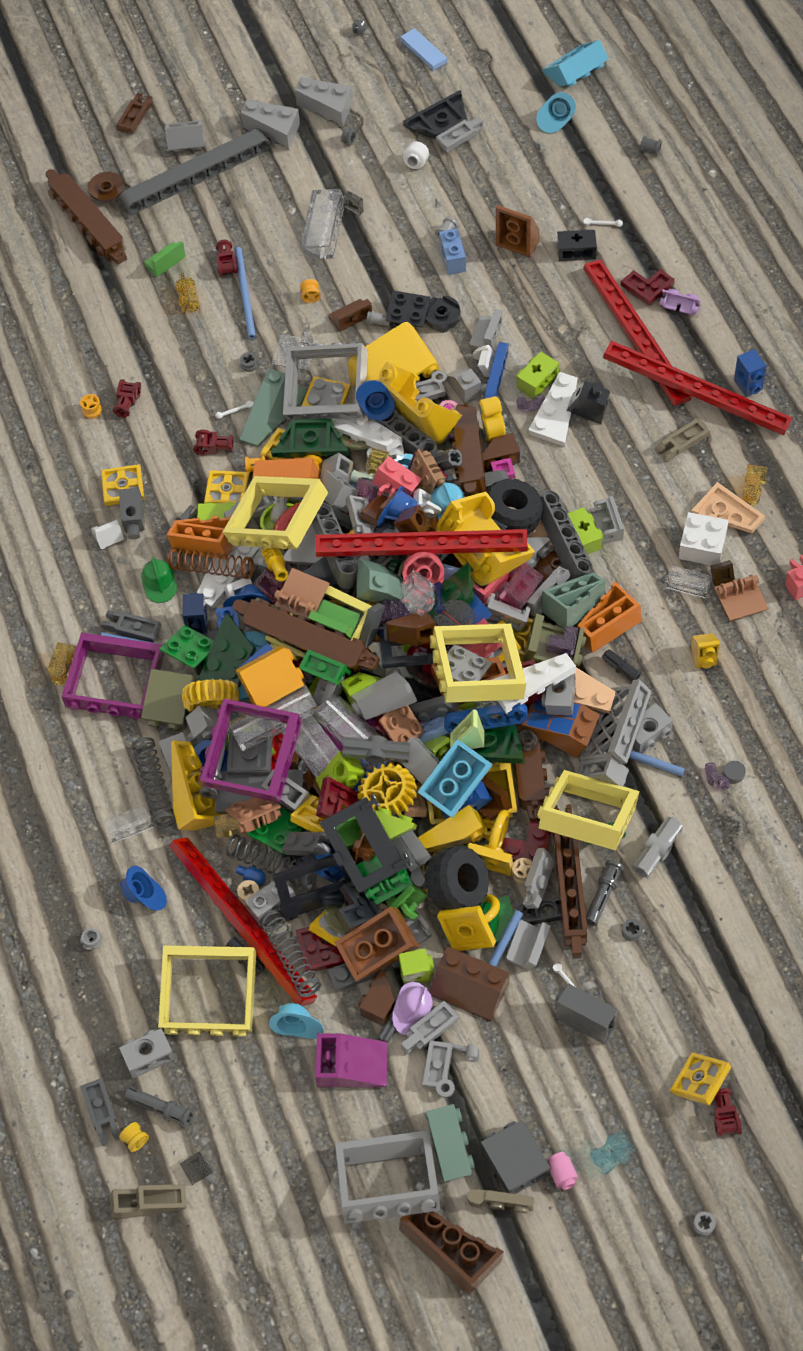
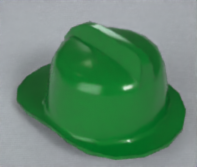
[141,557,177,603]

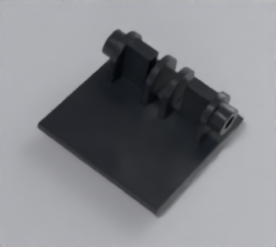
[385,290,430,329]

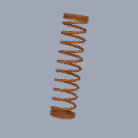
[168,548,254,579]

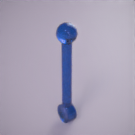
[433,582,443,613]

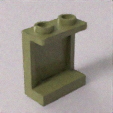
[523,614,586,667]
[141,669,196,731]

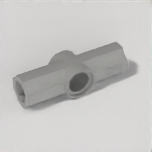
[632,816,683,878]

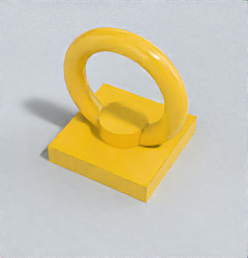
[468,810,513,876]
[437,894,500,951]

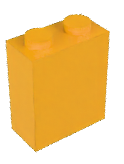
[235,645,304,707]

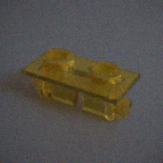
[176,273,200,314]

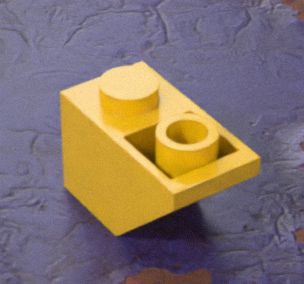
[691,633,720,668]

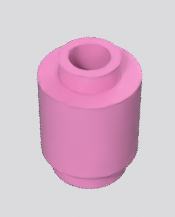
[548,1152,578,1190]

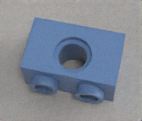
[439,228,466,275]

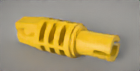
[261,547,288,581]

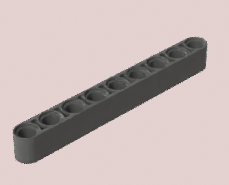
[119,129,271,214]

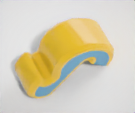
[479,396,506,442]

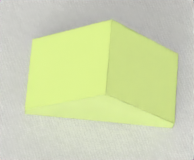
[450,709,484,749]

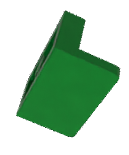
[299,649,351,686]

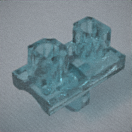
[590,1129,636,1175]

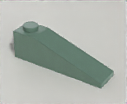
[240,369,307,447]
[357,558,429,611]

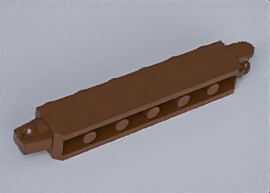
[46,169,127,265]
[451,403,487,497]
[233,599,380,673]
[515,703,549,822]
[552,804,587,959]

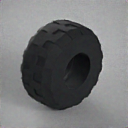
[486,479,544,535]
[425,846,489,910]

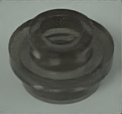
[518,730,538,751]

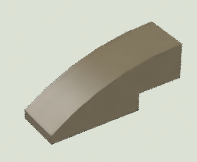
[110,1184,187,1219]

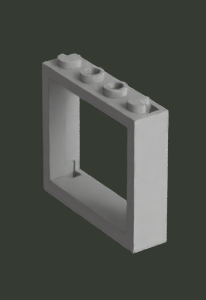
[283,341,368,421]
[335,1130,440,1224]

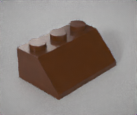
[429,946,510,1022]

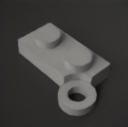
[415,370,447,401]
[422,1040,455,1098]

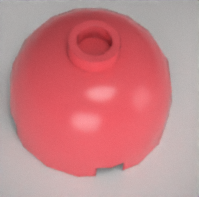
[402,552,444,593]

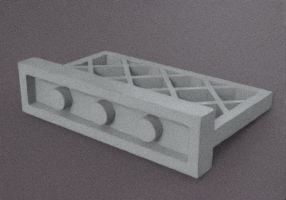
[579,679,652,764]

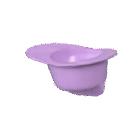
[392,982,433,1035]

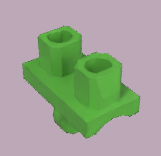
[386,883,428,920]

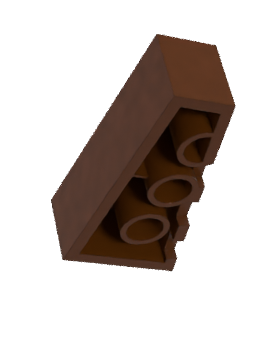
[399,1211,504,1295]

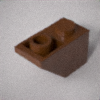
[483,433,520,471]
[386,610,436,646]
[358,970,395,1026]

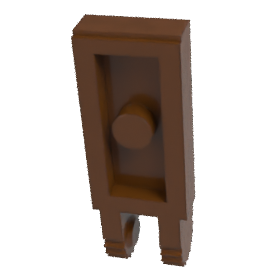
[116,93,153,135]

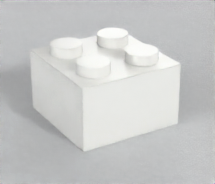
[679,512,729,565]

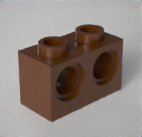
[394,504,437,533]

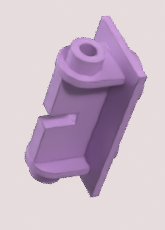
[660,289,701,315]

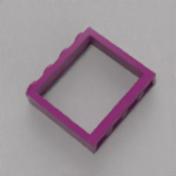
[62,632,164,720]
[200,699,303,803]

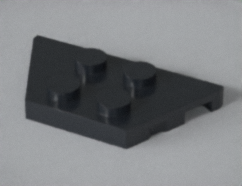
[403,90,467,139]

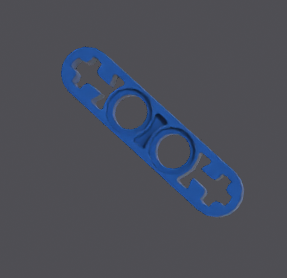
[484,342,509,399]
[444,703,527,733]

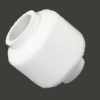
[403,141,429,169]

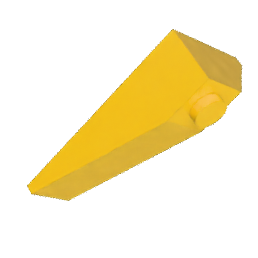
[171,740,227,831]
[418,805,487,853]

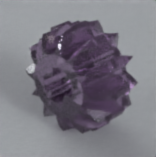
[379,599,412,626]

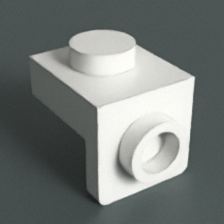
[413,488,442,519]

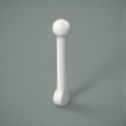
[583,218,623,227]
[215,401,254,419]
[553,963,576,987]

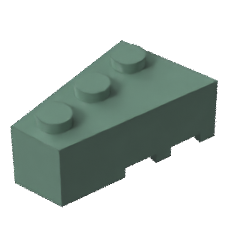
[542,572,606,630]
[424,1104,475,1182]

